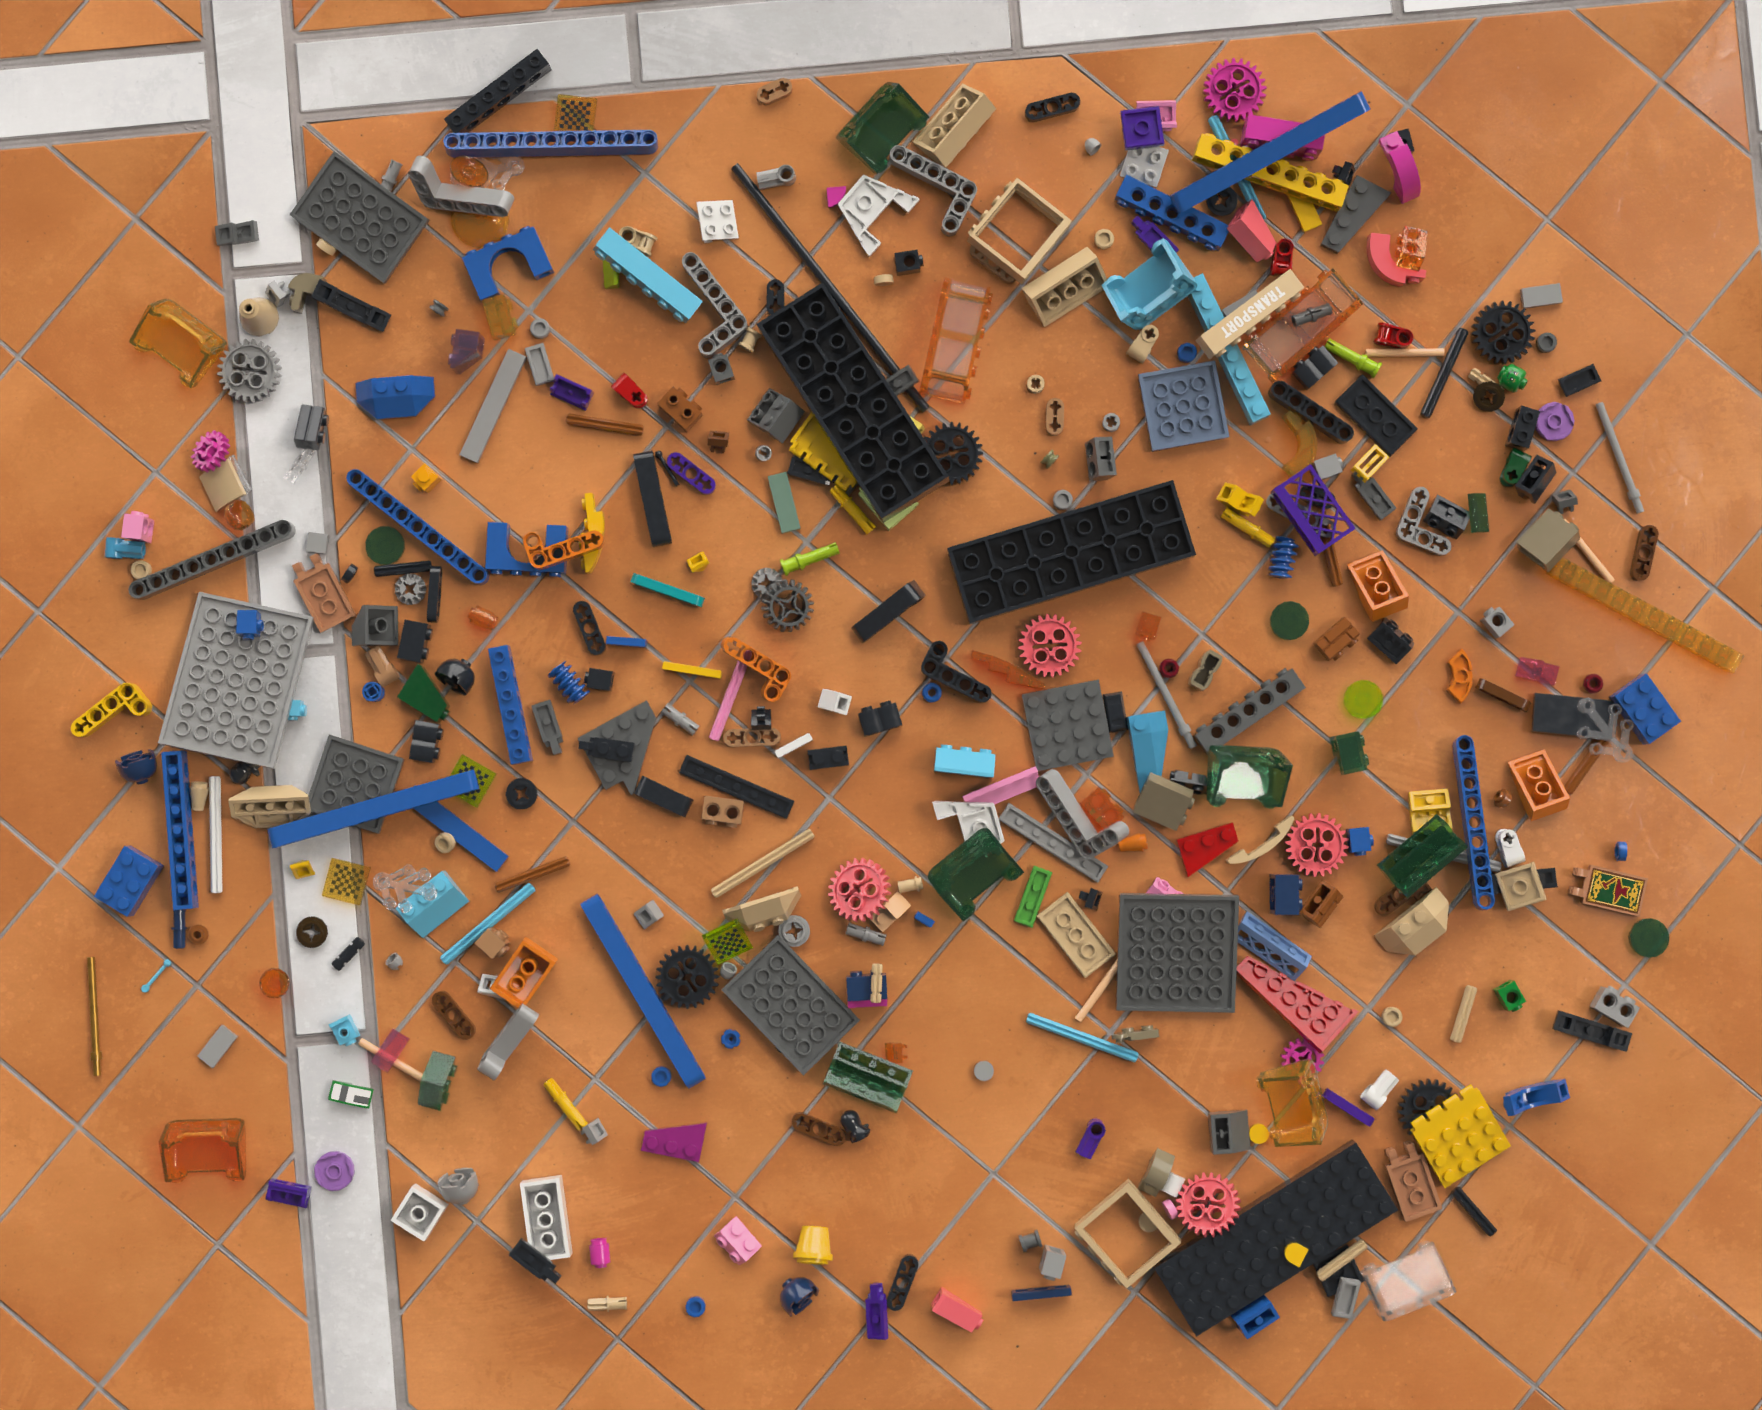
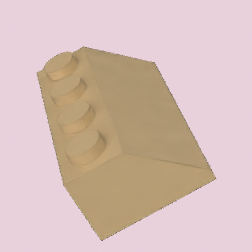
[913,83,996,167]
[1022,247,1107,327]

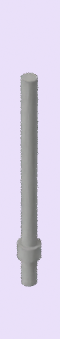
[1596,402,1644,514]
[1136,641,1197,749]

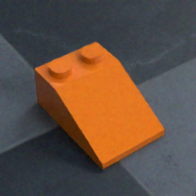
[1347,550,1409,622]
[1508,749,1570,821]
[490,937,558,1008]

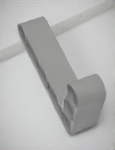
[889,145,977,236]
[408,156,515,217]
[682,252,748,358]
[1036,769,1129,859]

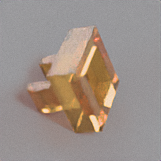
[885,1042,908,1064]

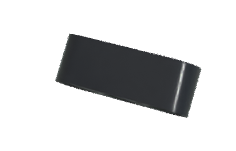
[634,776,694,817]

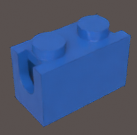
[1231,1295,1280,1340]

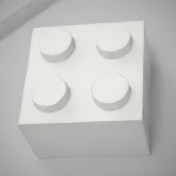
[390,1183,449,1241]

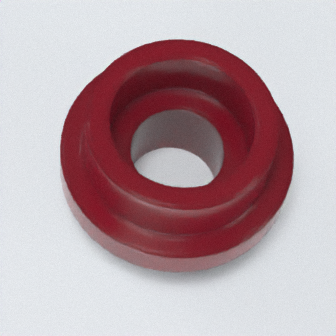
[1159,659,1179,678]
[1583,674,1603,693]

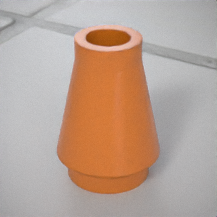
[1119,833,1148,852]

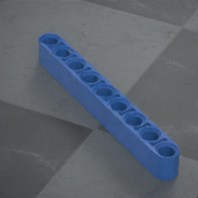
[346,469,490,585]
[1452,735,1495,911]

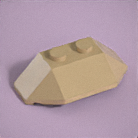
[228,785,311,828]
[722,886,801,932]
[1374,887,1449,956]

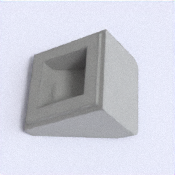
[633,900,664,930]

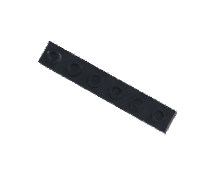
[444,49,552,133]

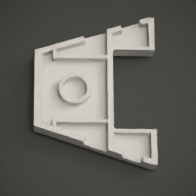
[838,175,920,257]
[932,801,1005,875]

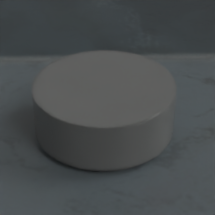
[1536,333,1557,353]

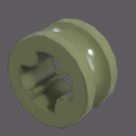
[1040,450,1059,469]

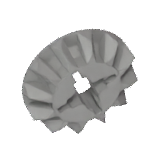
[751,568,782,599]
[395,574,426,605]
[779,915,810,947]

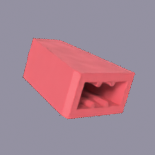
[1227,199,1276,262]
[931,1287,983,1333]

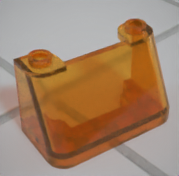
[159,1118,246,1183]

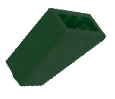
[397,664,450,723]

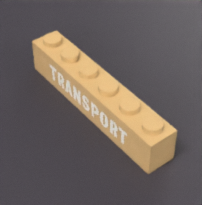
[1195,269,1305,359]

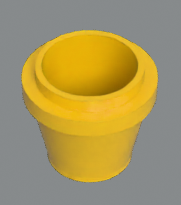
[793,1226,833,1265]

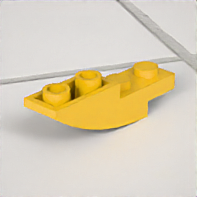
[579,493,605,574]

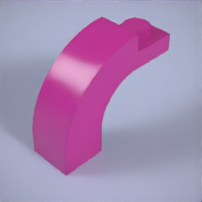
[1379,131,1421,204]

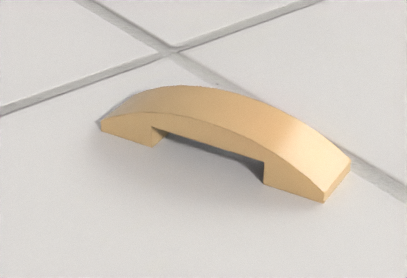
[1225,815,1294,864]

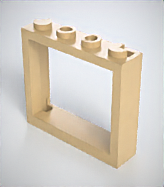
[967,178,1072,284]
[1074,1178,1181,1288]

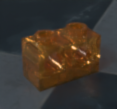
[1394,226,1428,271]
[1079,787,1124,830]

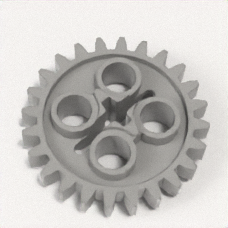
[217,339,282,403]

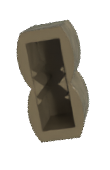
[1188,649,1222,692]

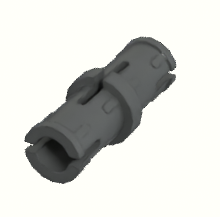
[1291,303,1332,327]

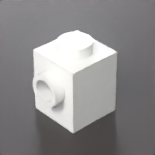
[818,689,852,715]

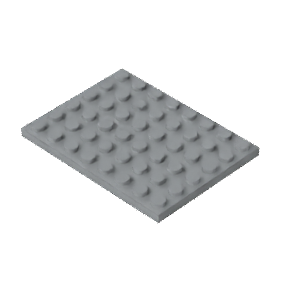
[158,592,314,769]

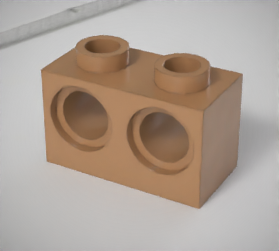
[701,796,745,828]

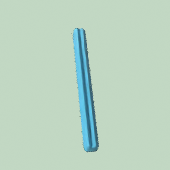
[1208,115,1266,220]
[440,883,535,965]
[1026,1013,1138,1062]

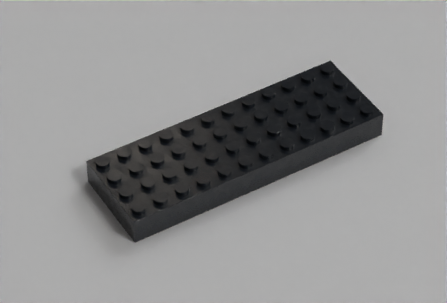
[757,283,949,523]
[947,480,1196,625]
[1153,1140,1398,1337]

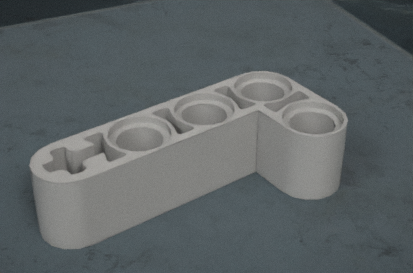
[477,1003,539,1080]

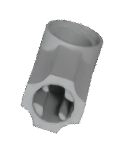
[756,165,796,190]

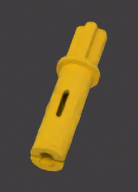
[830,485,876,535]
[1221,507,1275,547]
[543,1078,588,1131]

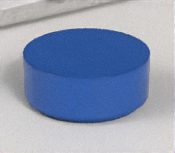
[1177,343,1197,363]
[1614,841,1627,861]
[651,1066,672,1087]
[686,1296,706,1317]

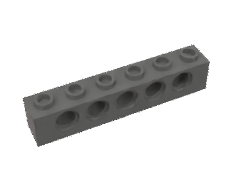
[1194,668,1306,755]

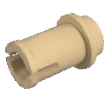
[898,876,923,894]

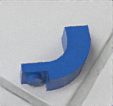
[1503,1079,1570,1116]

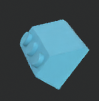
[934,744,995,778]
[395,871,469,938]

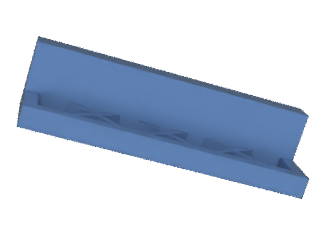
[1238,912,1312,981]

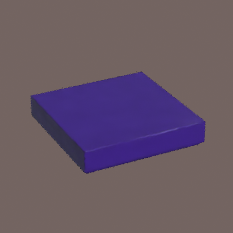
[1120,106,1165,151]

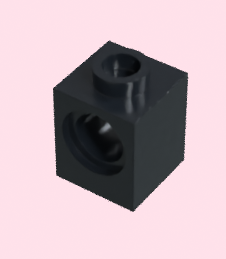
[894,249,924,276]
[584,668,615,692]

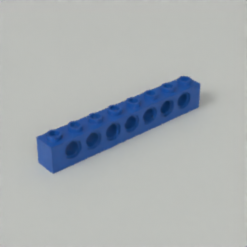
[161,751,199,910]

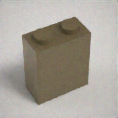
[1516,508,1580,572]
[1133,772,1195,831]

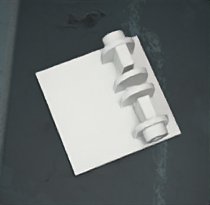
[1120,147,1169,187]
[696,200,739,243]

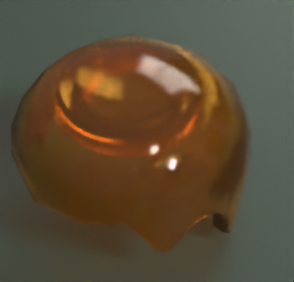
[224,499,255,530]
[259,968,290,998]

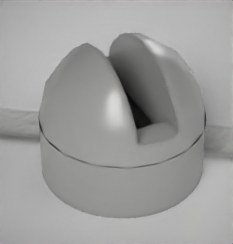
[1084,138,1101,156]
[755,445,772,461]
[385,953,403,970]
[720,962,737,979]

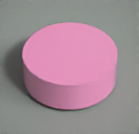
[1162,1199,1178,1220]

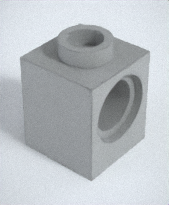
[1311,453,1344,480]
[1480,607,1515,638]

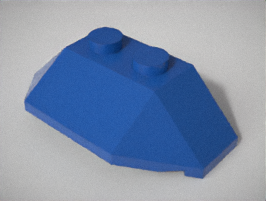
[356,375,435,420]

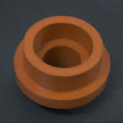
[1494,789,1512,808]
[188,925,209,945]

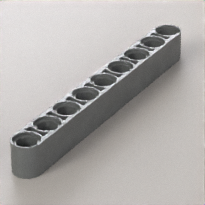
[128,520,296,600]

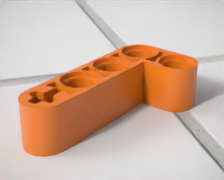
[523,530,605,570]
[721,636,791,702]

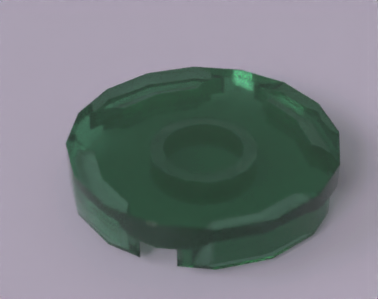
[366,526,405,565]
[1270,601,1309,640]
[1628,918,1669,958]

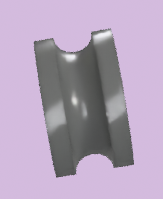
[429,299,449,317]

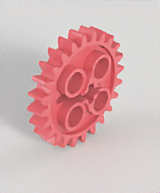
[1018,614,1082,678]
[1284,813,1349,877]
[828,858,891,922]
[1176,1172,1241,1238]

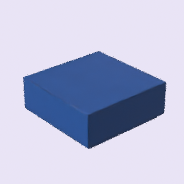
[914,911,935,927]

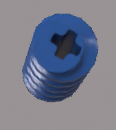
[1267,536,1299,579]
[548,661,590,704]

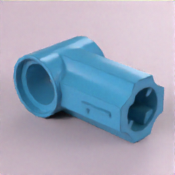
[104,537,146,559]

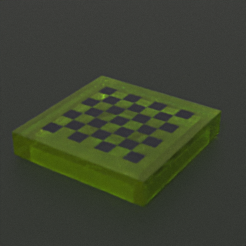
[450,754,497,808]
[702,918,753,965]

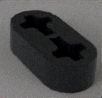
[767,279,785,315]
[1299,486,1336,510]

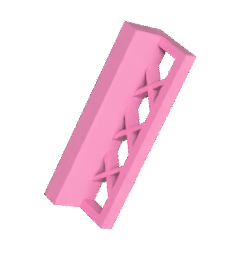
[962,766,1039,804]

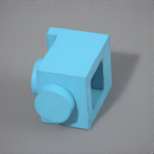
[288,700,307,720]
[329,1015,361,1047]

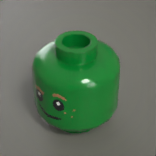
[1497,364,1528,393]

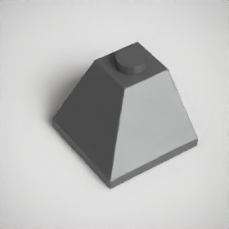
[352,605,398,646]

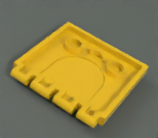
[789,412,857,491]
[1410,1084,1511,1188]

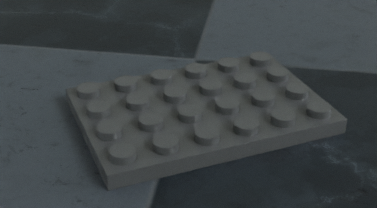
[289,151,430,284]
[721,935,860,1076]

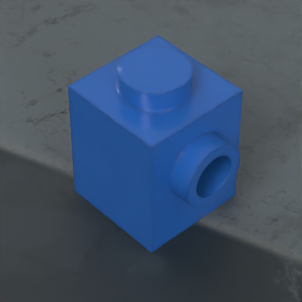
[236,610,264,640]
[1346,827,1374,856]

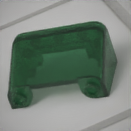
[836,82,929,174]
[1206,745,1293,809]
[928,828,1024,922]

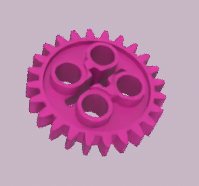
[1203,58,1267,122]

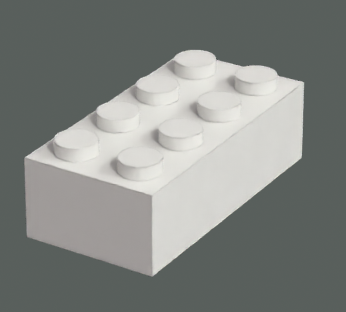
[520,1175,573,1260]

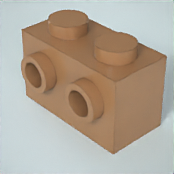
[475,927,511,959]

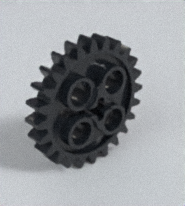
[1470,300,1536,365]
[924,422,983,486]
[655,945,720,1009]
[1397,1078,1458,1139]

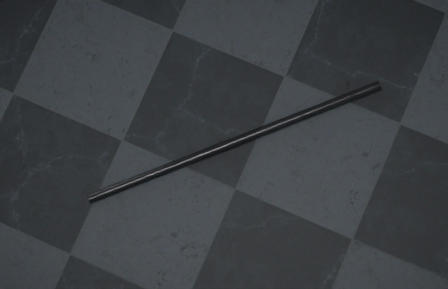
[731,163,930,413]

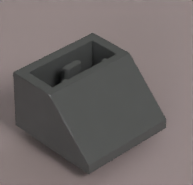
[747,388,805,443]
[1208,1110,1250,1155]

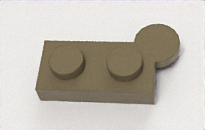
[1111,1025,1159,1043]

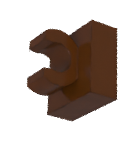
[708,430,730,453]

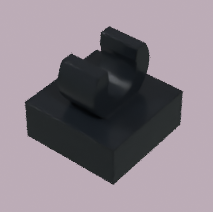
[1332,161,1356,185]
[751,706,771,730]
[1078,888,1103,911]

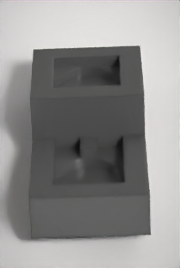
[215,220,259,246]

